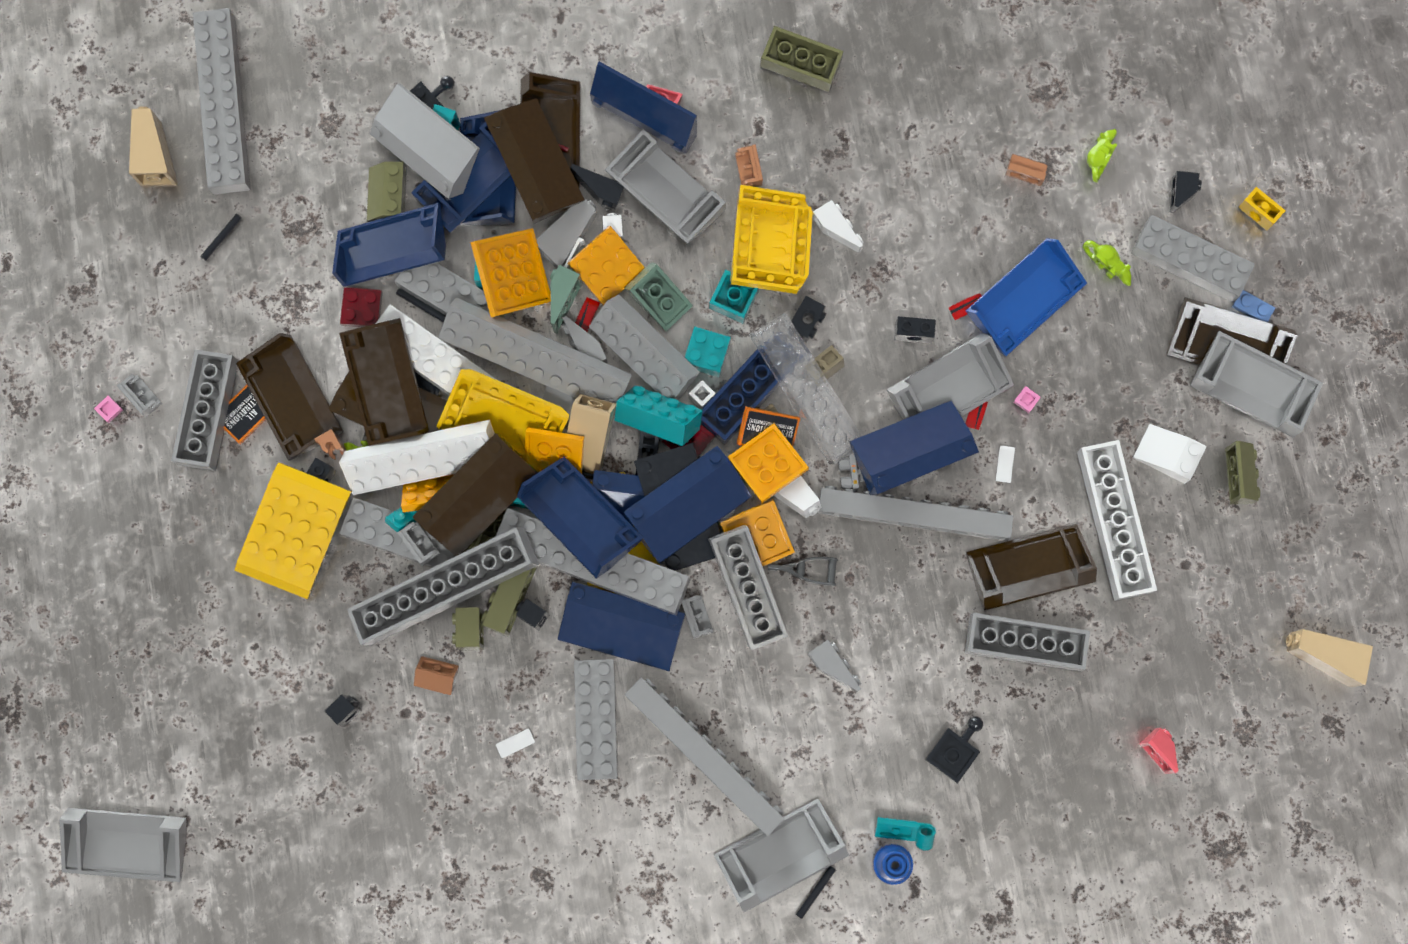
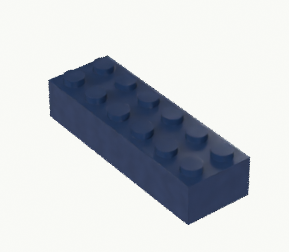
[701,332,802,445]

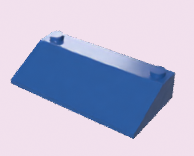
[966,238,1087,356]

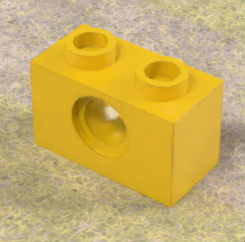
[1238,187,1286,231]

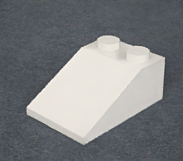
[1133,424,1207,484]

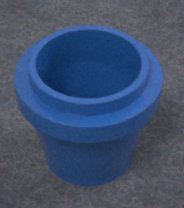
[873,844,913,885]

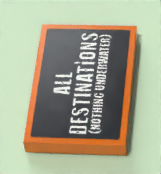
[224,385,266,445]
[736,406,800,447]

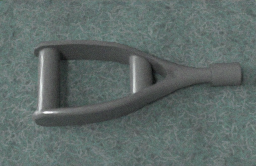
[768,557,838,586]

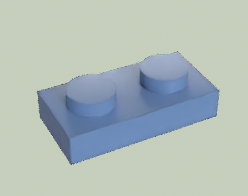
[1232,290,1275,322]

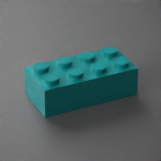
[614,386,703,446]

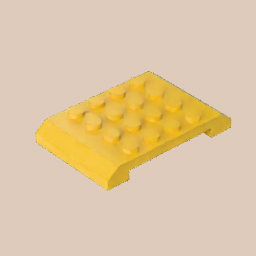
[235,462,352,599]

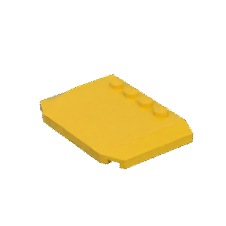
[730,185,813,294]
[436,369,569,458]

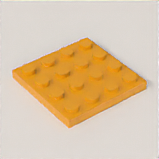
[470,228,551,317]

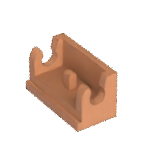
[735,144,763,187]
[315,429,346,460]

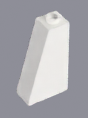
[774,476,822,518]

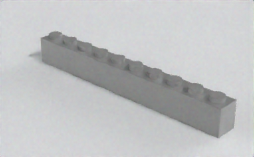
[818,486,1013,541]

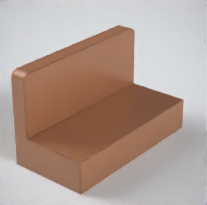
[1005,154,1047,186]
[414,656,459,695]

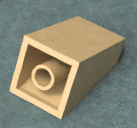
[129,106,178,186]
[567,394,616,474]
[1286,629,1373,687]

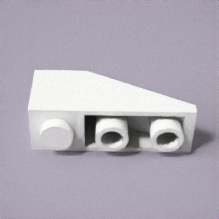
[812,200,863,253]

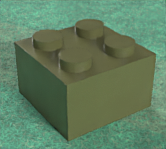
[452,607,484,651]

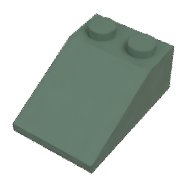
[624,262,693,331]
[550,265,582,334]

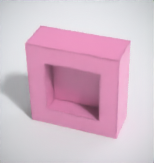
[1013,386,1041,413]
[94,396,123,423]

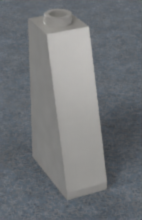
[536,198,597,269]

